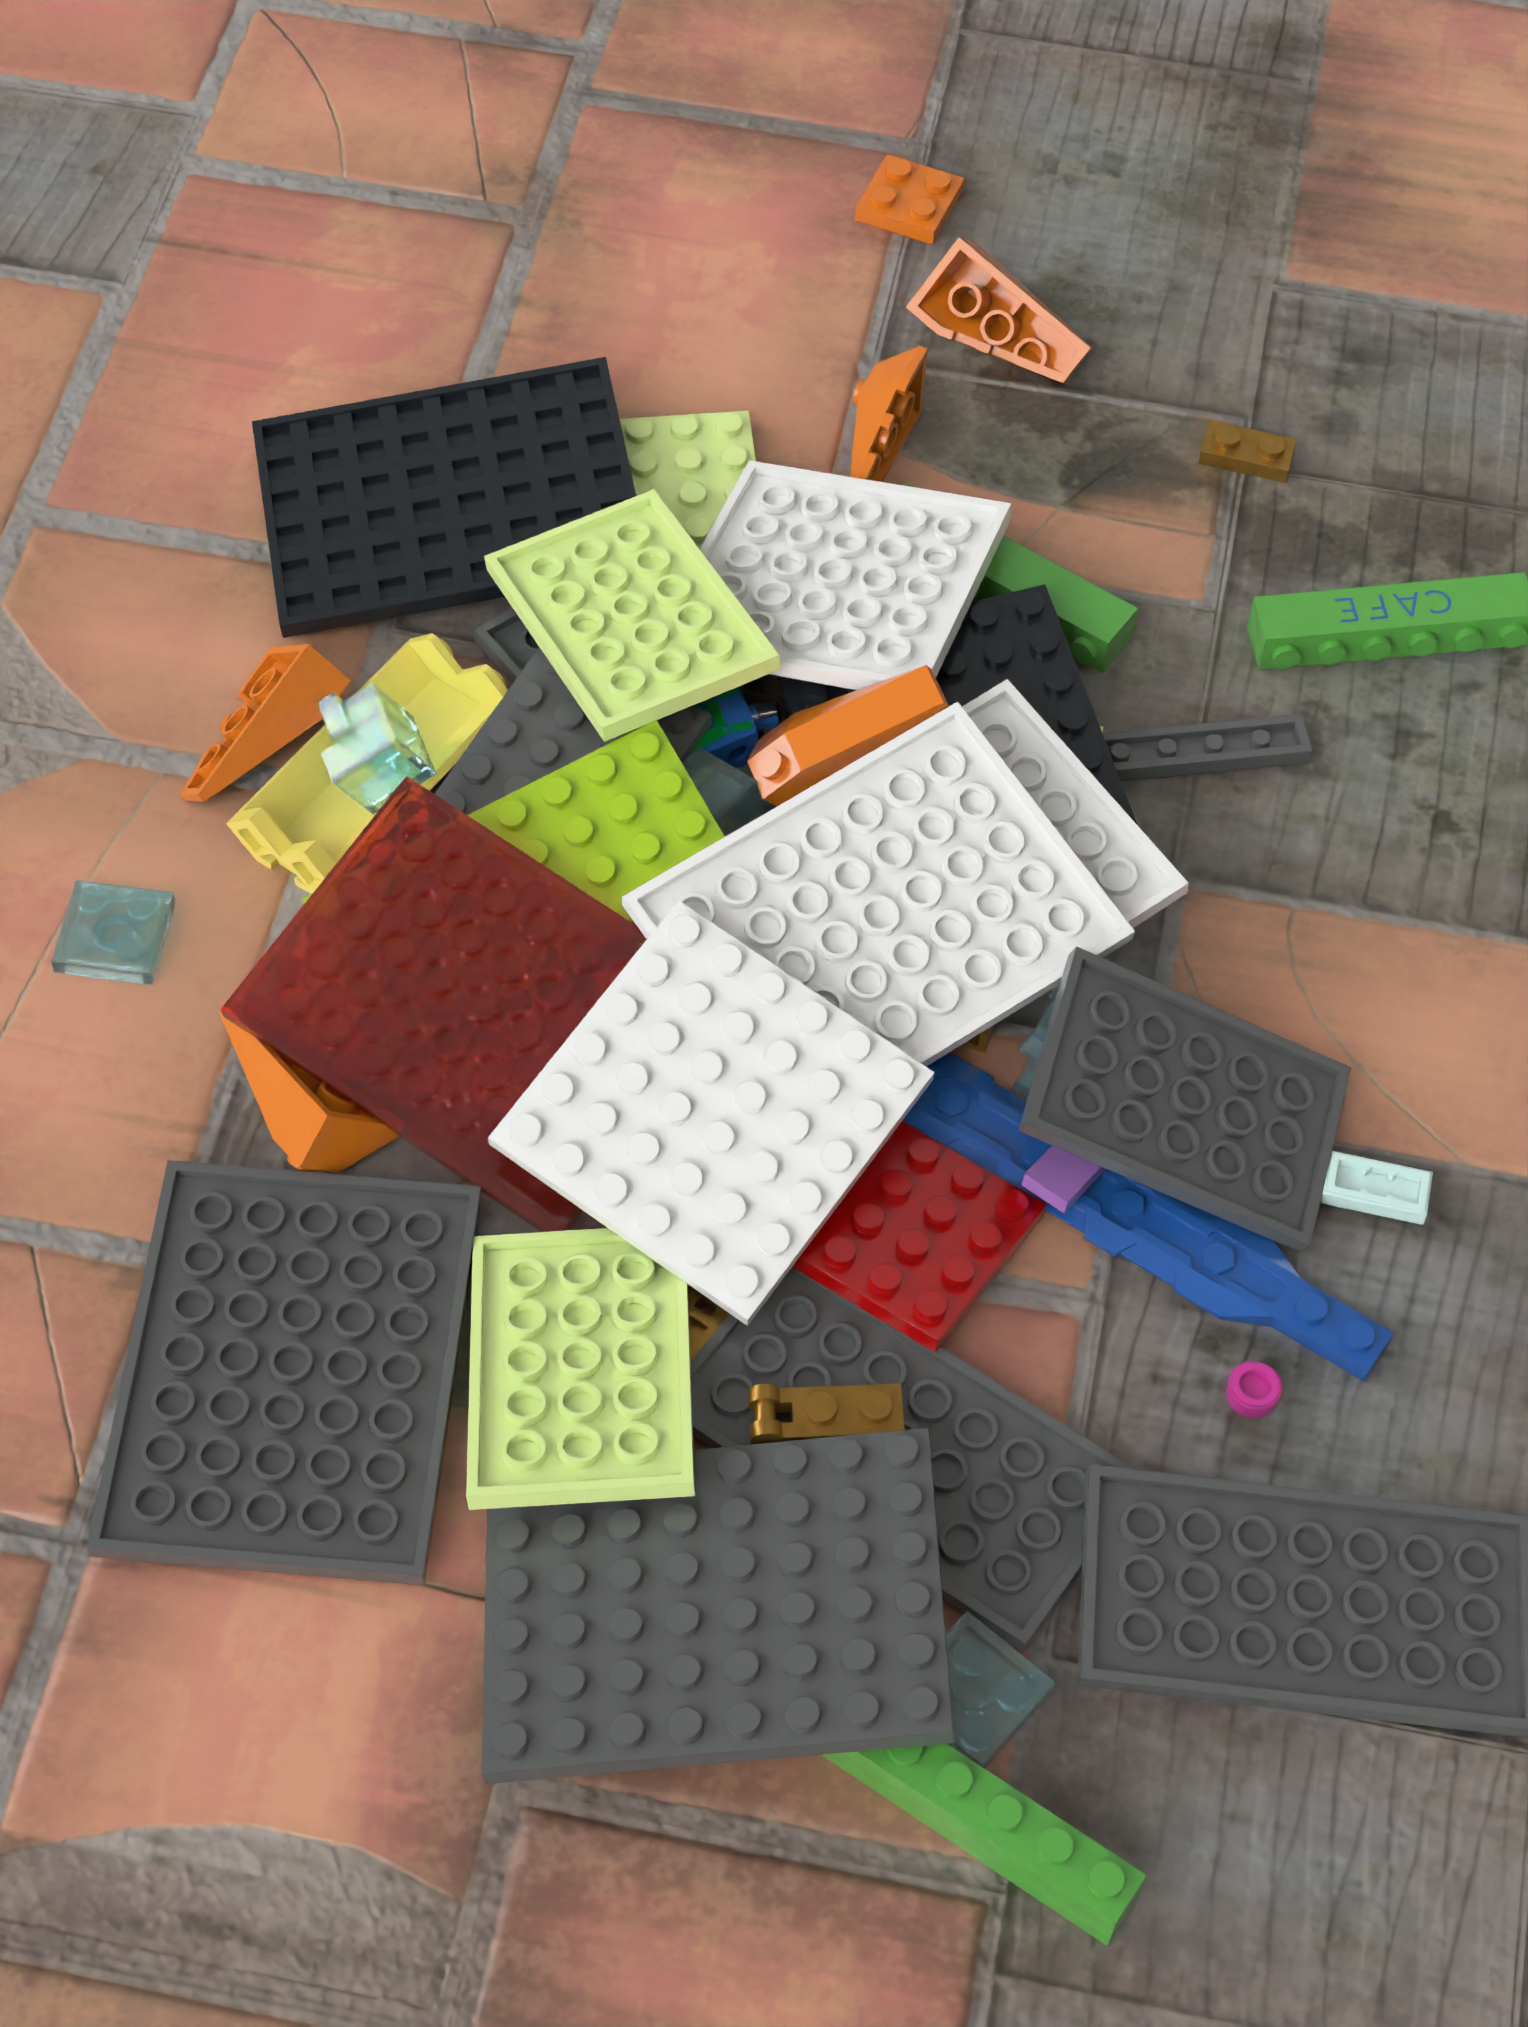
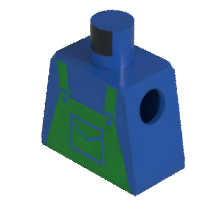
[684,687,779,786]

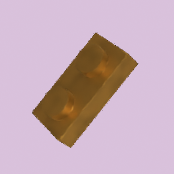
[1198,420,1297,483]

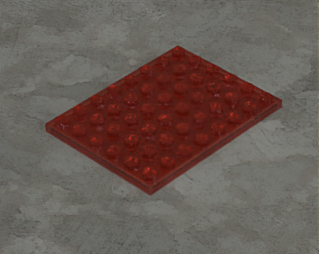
[220,776,647,1232]

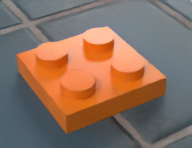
[854,154,965,245]

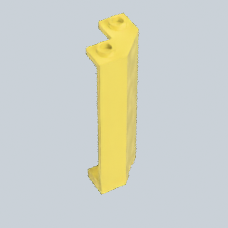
[226,633,508,894]

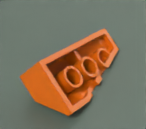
[906,237,1092,383]
[850,346,928,482]
[180,644,351,802]
[747,665,949,807]
[219,1003,405,1173]

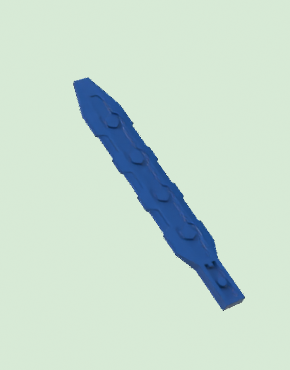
[902,1052,1394,1381]

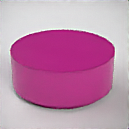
[1226,1361,1282,1418]

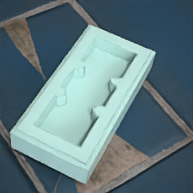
[1320,1151,1433,1225]

